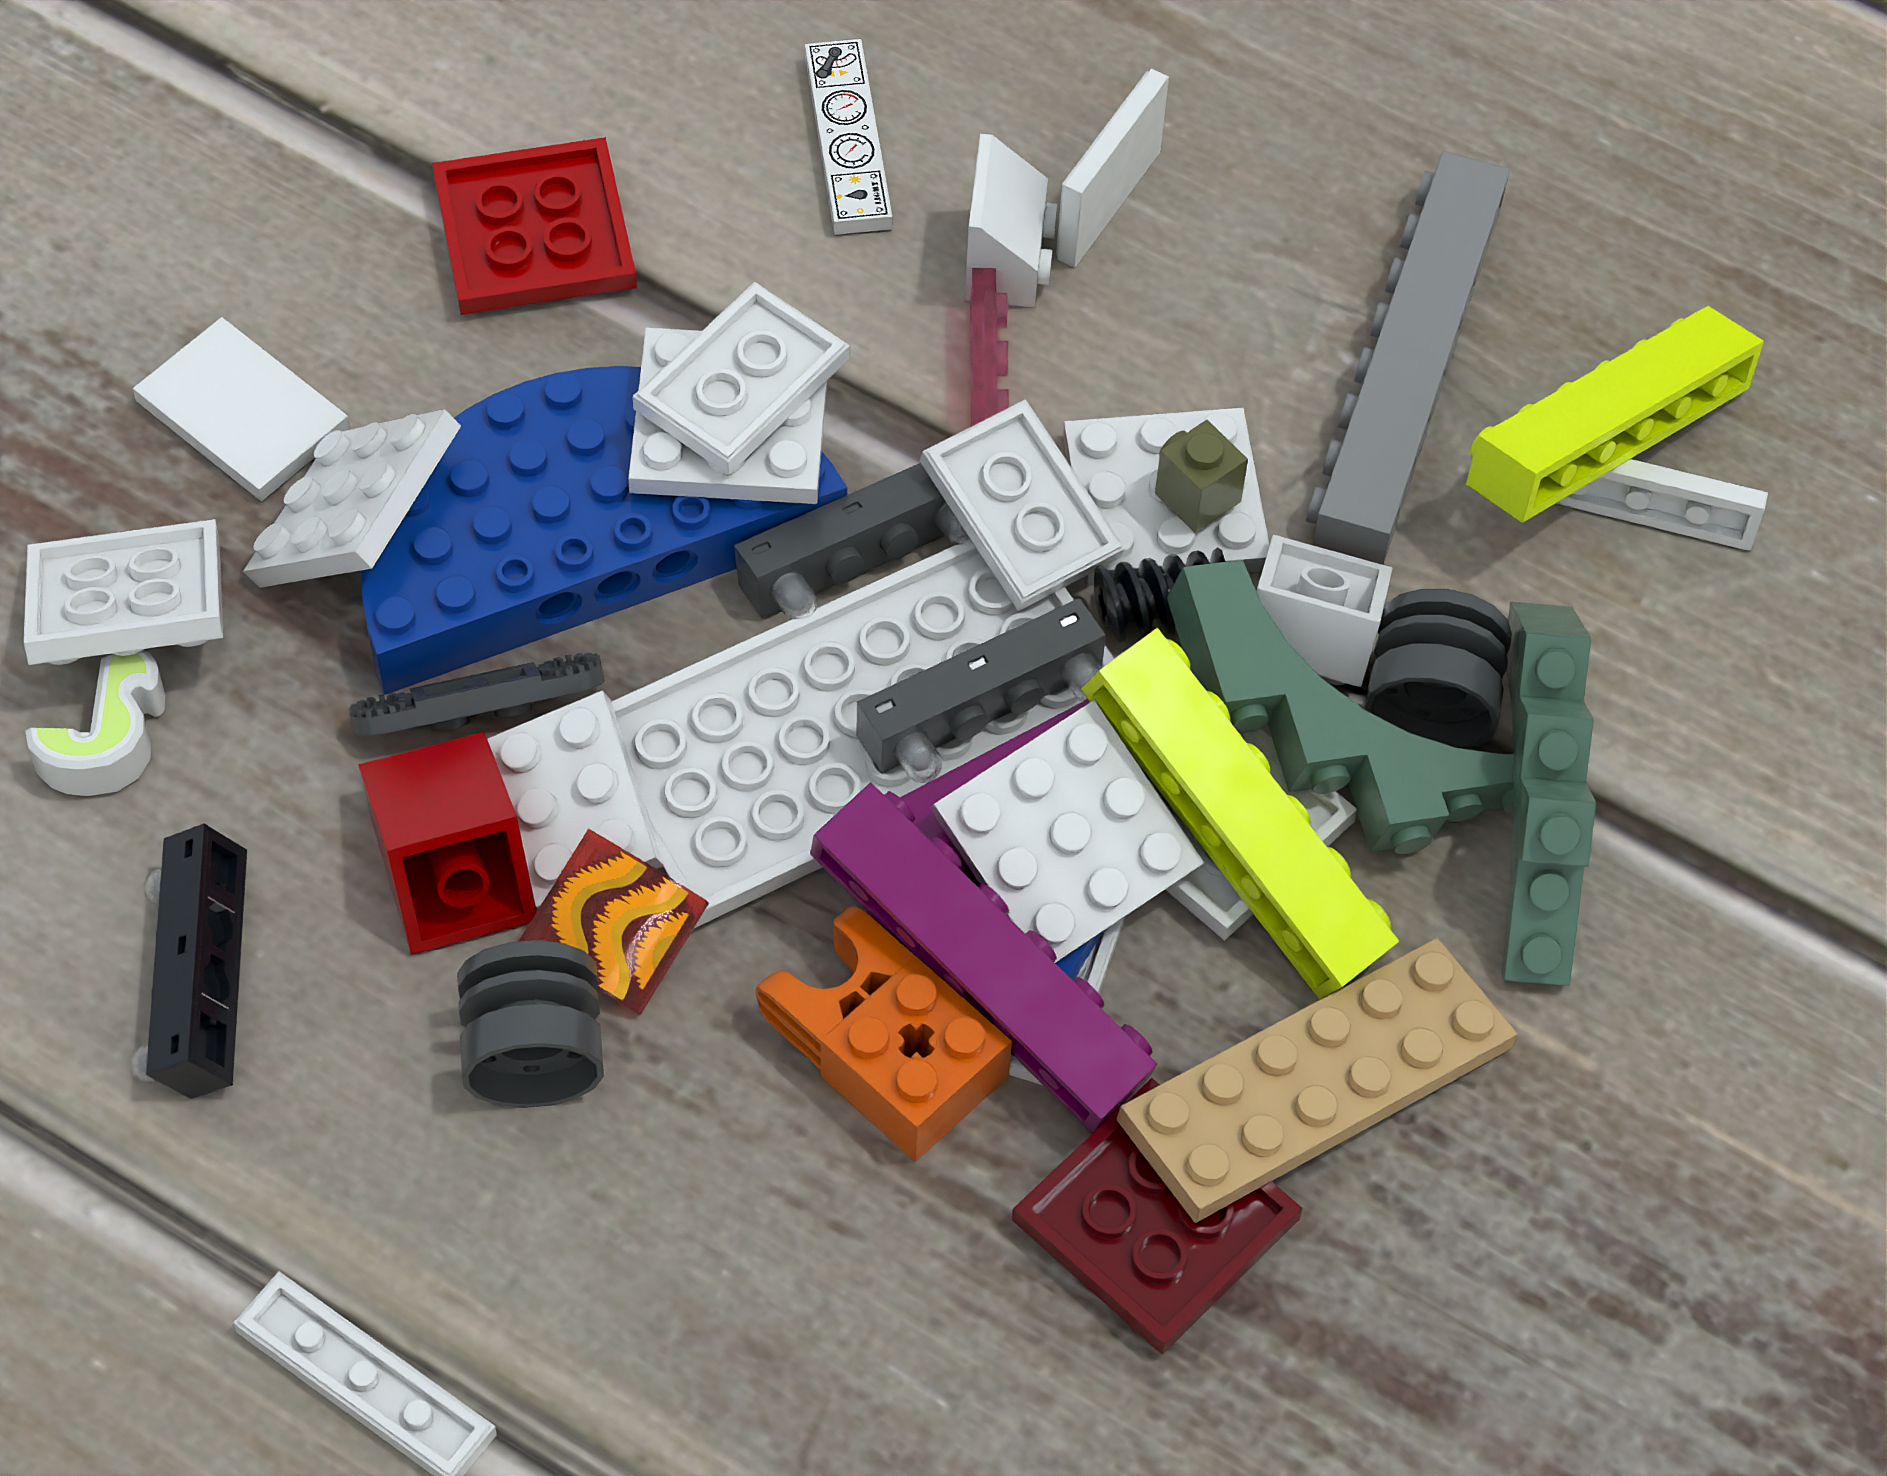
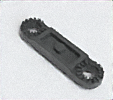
[349,653,605,736]

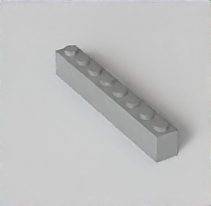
[1306,151,1510,565]

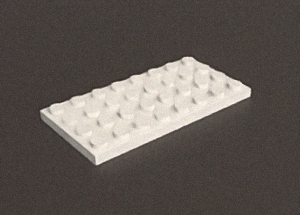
[612,539,1114,928]

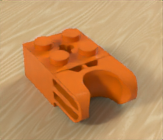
[755,906,1012,1162]

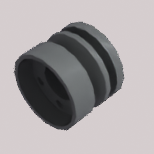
[1365,589,1512,749]
[457,940,604,1108]

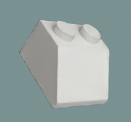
[964,134,1058,308]
[1256,534,1393,687]

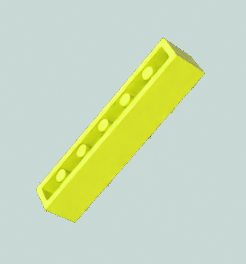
[1466,306,1764,523]
[1081,628,1399,1000]

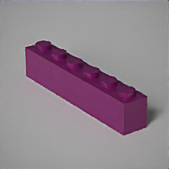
[810,782,1157,1133]

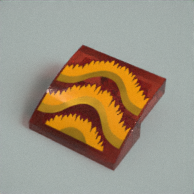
[519,828,709,1015]

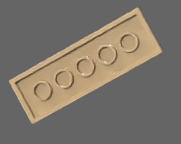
[1117,937,1518,1223]

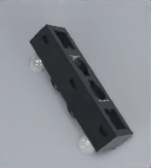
[130,823,247,1099]

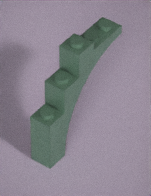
[1167,560,1514,854]
[1502,602,1596,986]

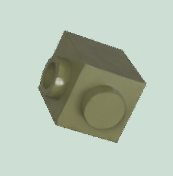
[1155,420,1248,533]

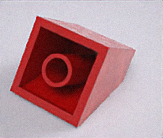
[358,732,539,955]

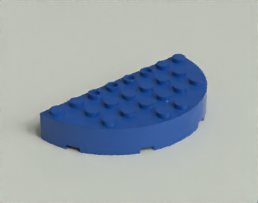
[362,366,847,695]

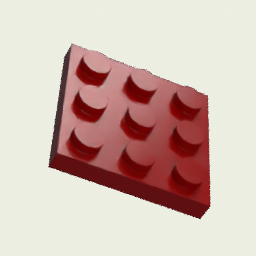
[432,137,637,315]

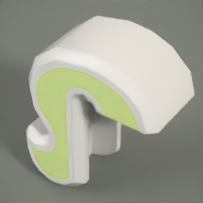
[25,650,166,796]

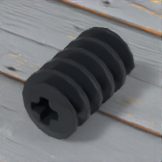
[1094,547,1226,643]

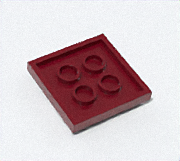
[1012,1078,1303,1355]

